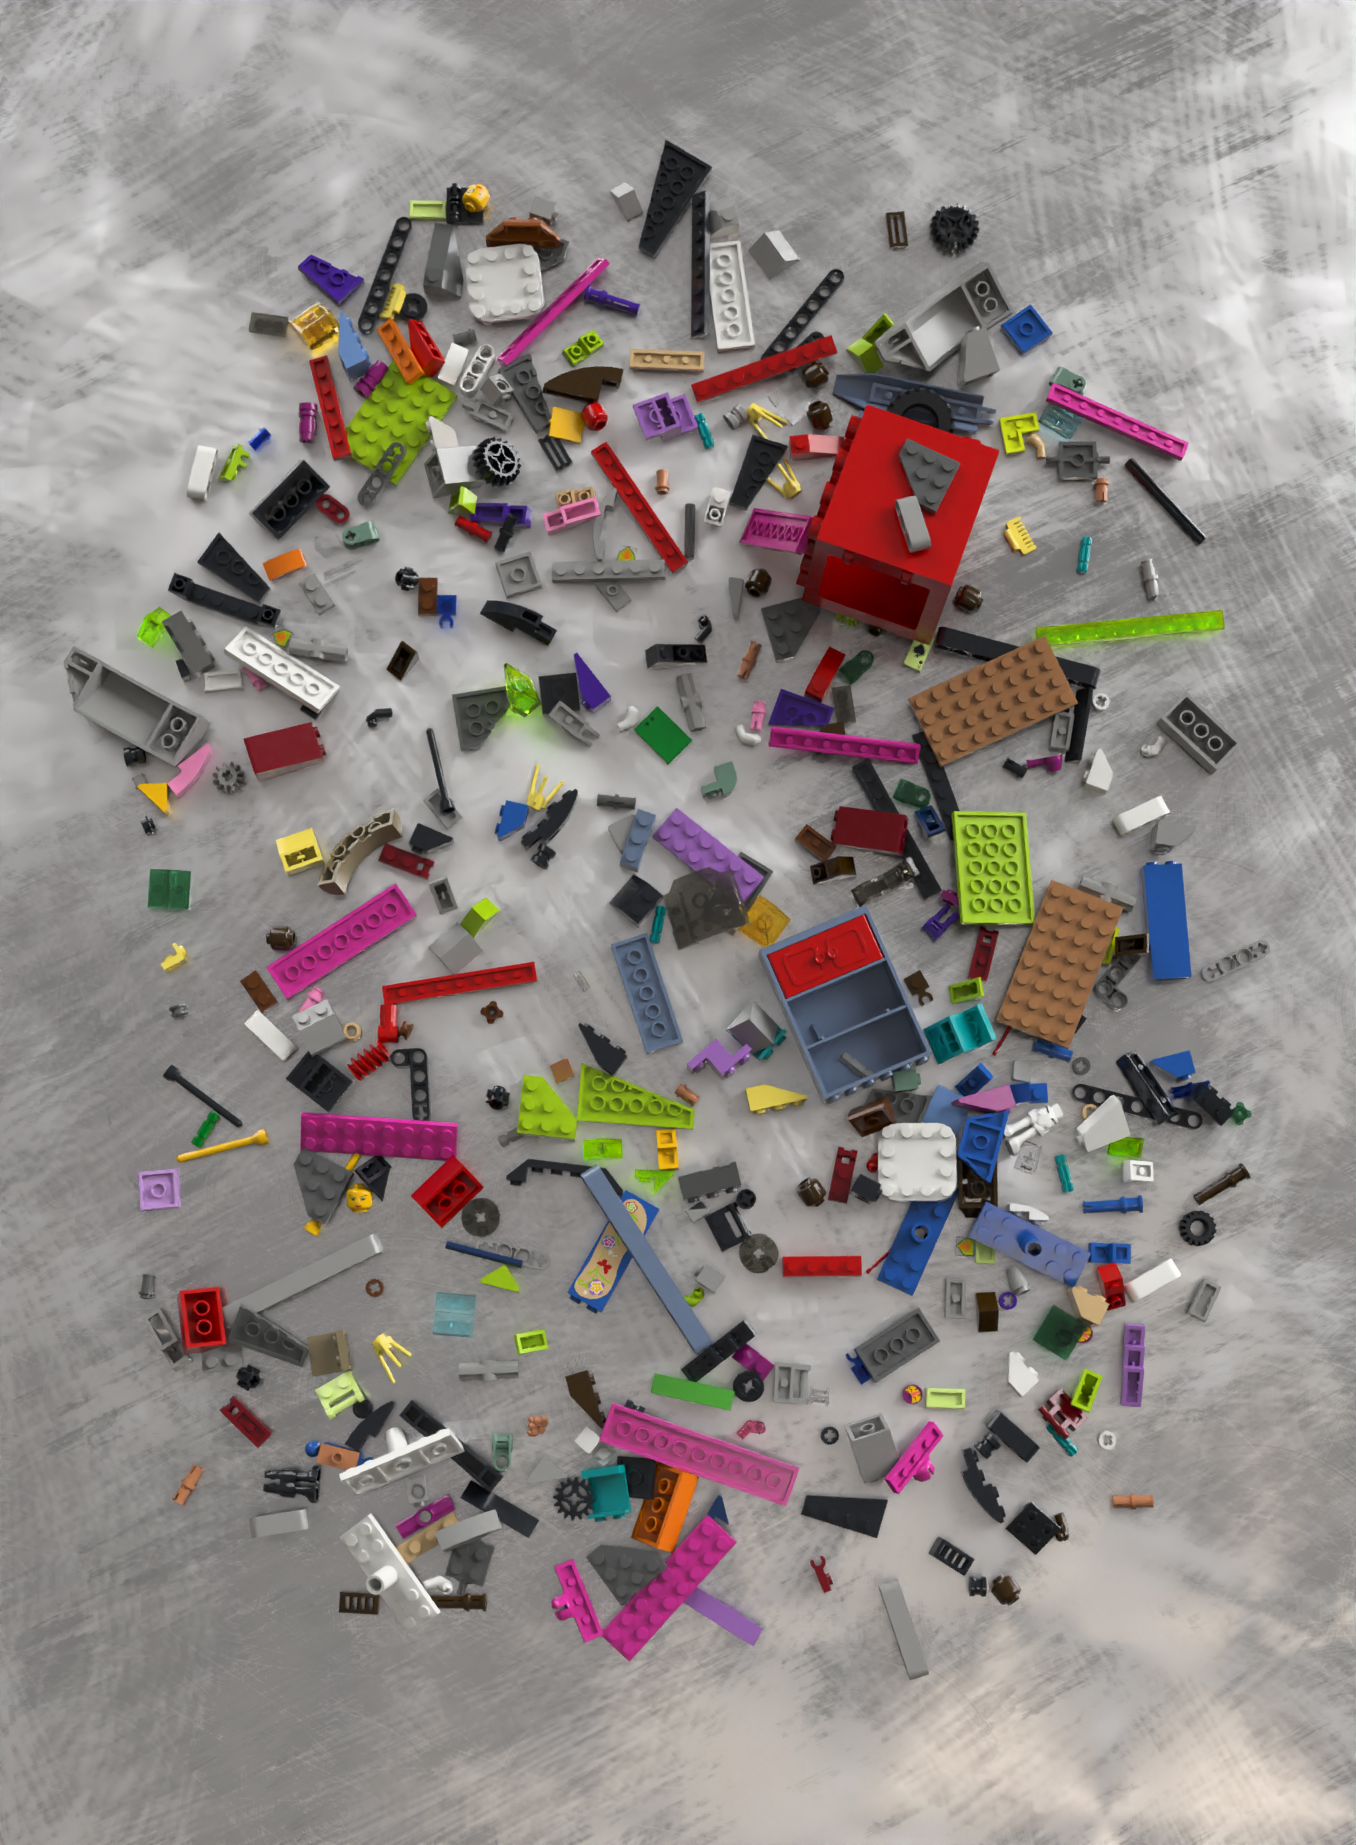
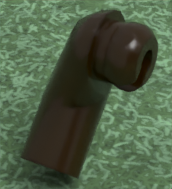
[1054,1512,1069,1542]

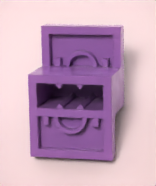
[633,392,698,442]
[686,1039,752,1079]

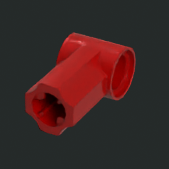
[378,1004,399,1043]

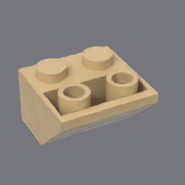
[1066,1285,1109,1327]

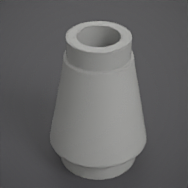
[1006,1266,1030,1296]

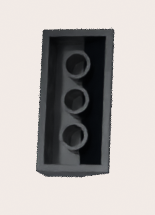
[248,460,330,540]

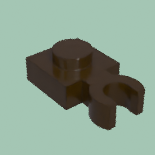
[903,970,933,1007]

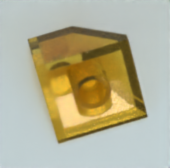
[738,895,791,948]

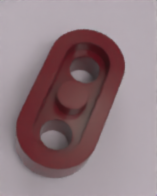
[316,494,350,525]

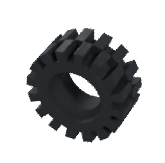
[1179,1210,1217,1246]

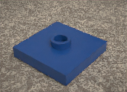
[1001,304,1053,355]

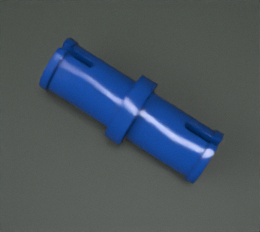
[1032,1039,1073,1062]

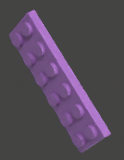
[652,808,764,907]

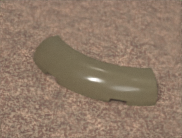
[318,809,403,895]

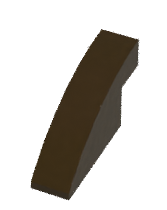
[542,366,624,404]

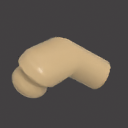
[1026,433,1046,460]

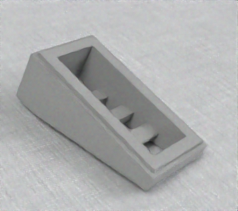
[728,577,744,620]

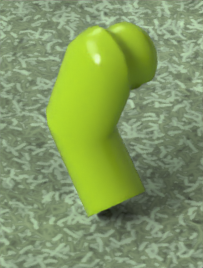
[683,1287,704,1307]

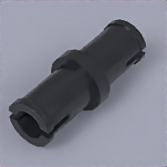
[494,513,519,552]

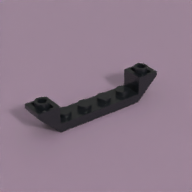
[168,573,281,628]
[506,1159,623,1196]

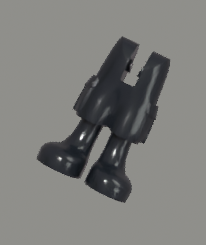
[263,1465,321,1503]

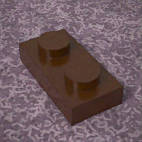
[418,578,438,616]
[795,824,837,861]
[240,970,278,1013]

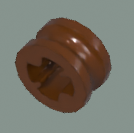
[398,1021,414,1040]
[365,1279,384,1297]

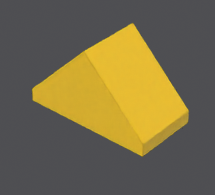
[137,783,170,816]

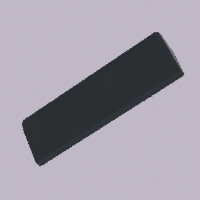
[1064,687,1093,765]
[1117,1050,1179,1125]
[460,1480,539,1538]

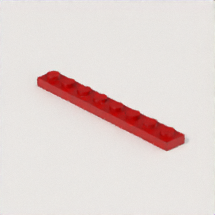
[691,335,838,403]
[591,442,688,574]
[382,962,538,1005]

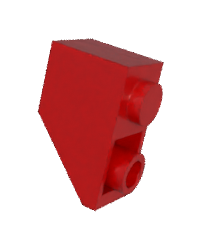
[1097,1263,1126,1311]

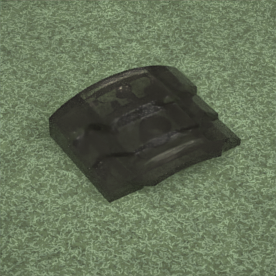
[663,867,751,950]

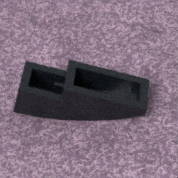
[345,1401,396,1452]

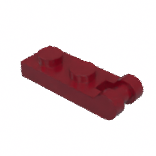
[378,843,435,880]
[967,926,999,983]
[828,1146,858,1204]
[219,1395,273,1448]

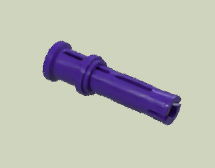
[583,285,641,315]

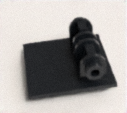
[446,183,483,223]
[1006,1502,1061,1555]

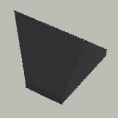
[354,1155,392,1202]

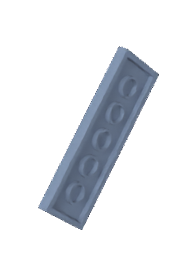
[611,933,683,1054]

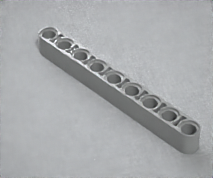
[222,1234,383,1329]

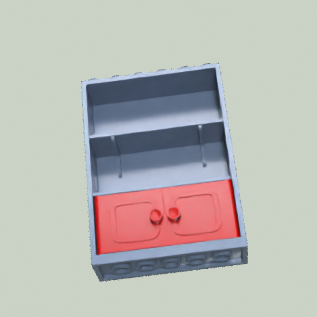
[758,905,932,1104]

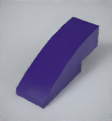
[470,503,533,528]

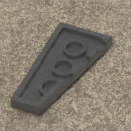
[498,354,551,433]
[227,1304,309,1367]

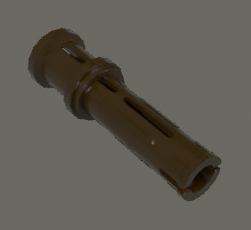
[1193,1163,1250,1206]
[430,1593,487,1612]

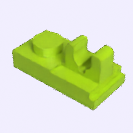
[218,444,250,483]

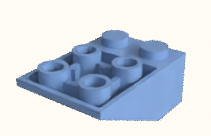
[338,312,371,382]

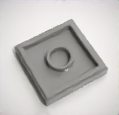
[495,552,542,599]

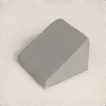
[1011,1060,1032,1083]

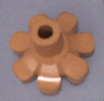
[527,1416,549,1437]

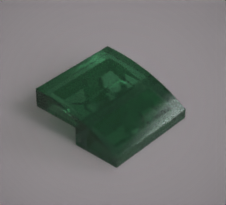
[147,869,191,910]
[1033,1304,1087,1361]

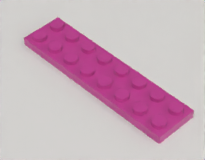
[739,508,813,555]
[266,883,417,1000]
[300,1112,458,1161]
[601,1514,737,1662]

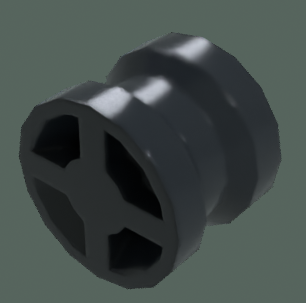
[736,1189,756,1210]
[969,1576,987,1597]

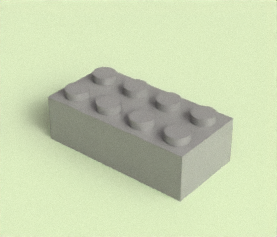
[1157,692,1242,774]

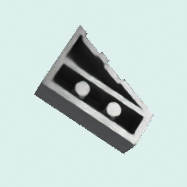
[162,611,215,679]
[678,1161,741,1203]

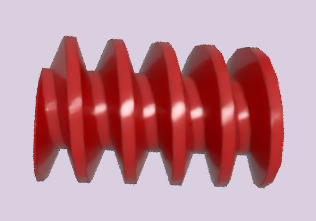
[347,1040,390,1081]

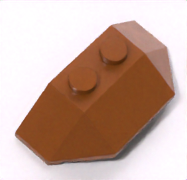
[486,217,561,248]

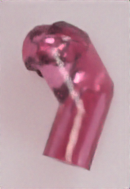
[736,1420,766,1440]

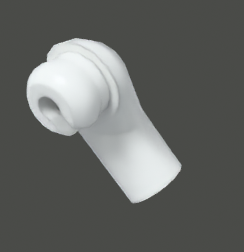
[617,706,639,732]
[734,725,761,746]
[1141,737,1167,757]
[423,1576,453,1595]

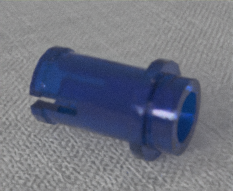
[247,427,271,451]

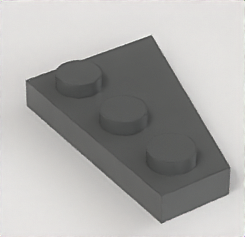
[865,1089,933,1123]

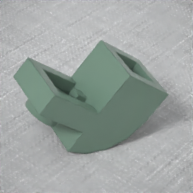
[701,761,737,799]

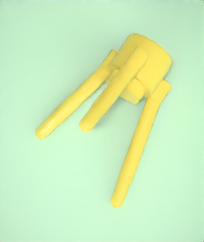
[746,403,788,439]
[766,459,802,499]
[526,764,564,812]
[371,1334,411,1384]

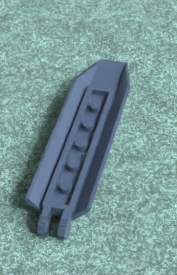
[833,373,996,433]

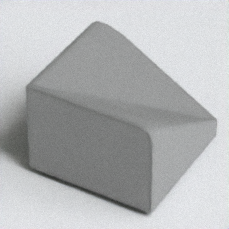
[685,1201,709,1224]

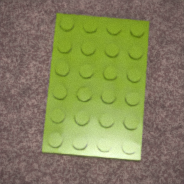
[346,359,458,487]
[952,811,1035,925]

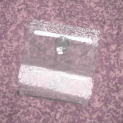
[767,374,819,425]

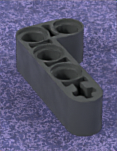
[1093,957,1141,1011]

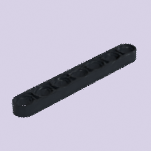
[358,217,413,335]
[761,269,844,360]
[1071,1084,1203,1130]

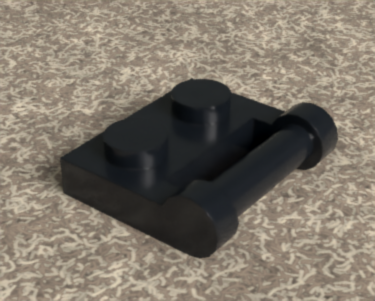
[704,1201,753,1252]

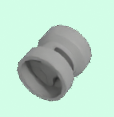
[723,404,749,430]

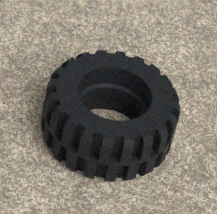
[886,388,955,434]

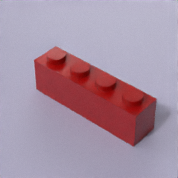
[782,1256,862,1278]

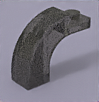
[851,857,920,907]

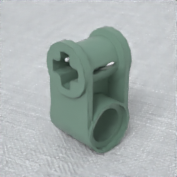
[1049,367,1086,396]
[342,521,380,550]
[492,1433,513,1472]

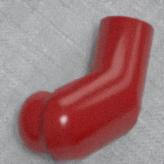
[866,1153,878,1173]

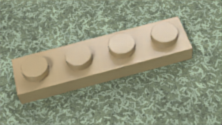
[630,349,704,372]
[396,1511,459,1564]

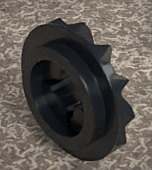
[399,293,428,321]
[733,1371,764,1402]

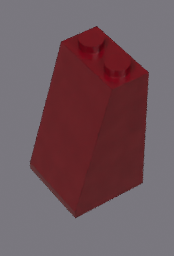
[243,722,326,783]
[831,806,909,856]

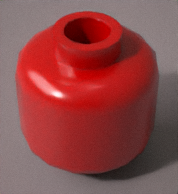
[581,403,608,431]

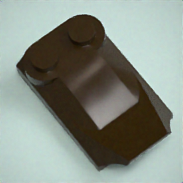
[957,1149,998,1218]

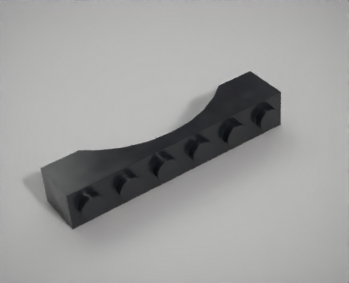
[399,1400,504,1492]

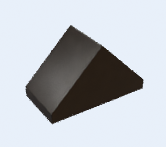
[386,641,419,680]
[1115,933,1149,957]
[975,1292,999,1332]

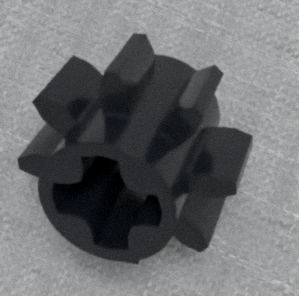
[395,567,419,591]
[485,1086,510,1110]
[236,1364,261,1391]

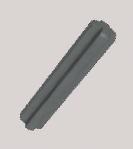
[684,503,695,558]

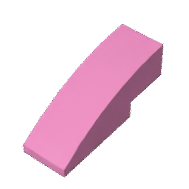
[543,497,601,536]
[167,743,213,799]

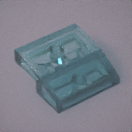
[1038,403,1084,441]
[433,1292,476,1338]

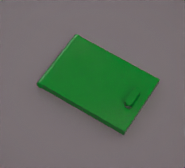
[634,706,692,765]

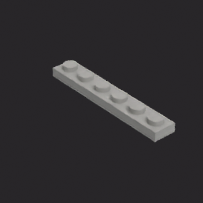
[552,559,665,583]

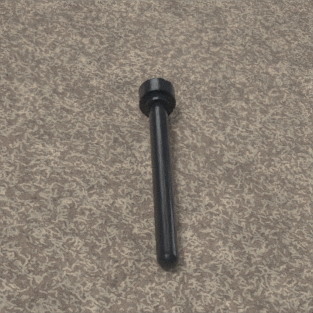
[426,728,456,814]
[163,1065,243,1127]

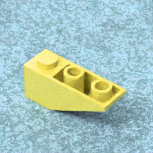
[745,1084,808,1115]

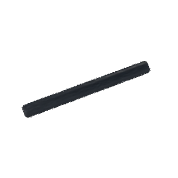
[1125,458,1207,544]

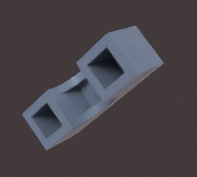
[620,809,656,873]

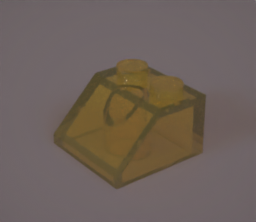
[288,302,339,350]

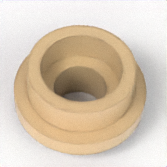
[342,1022,361,1042]

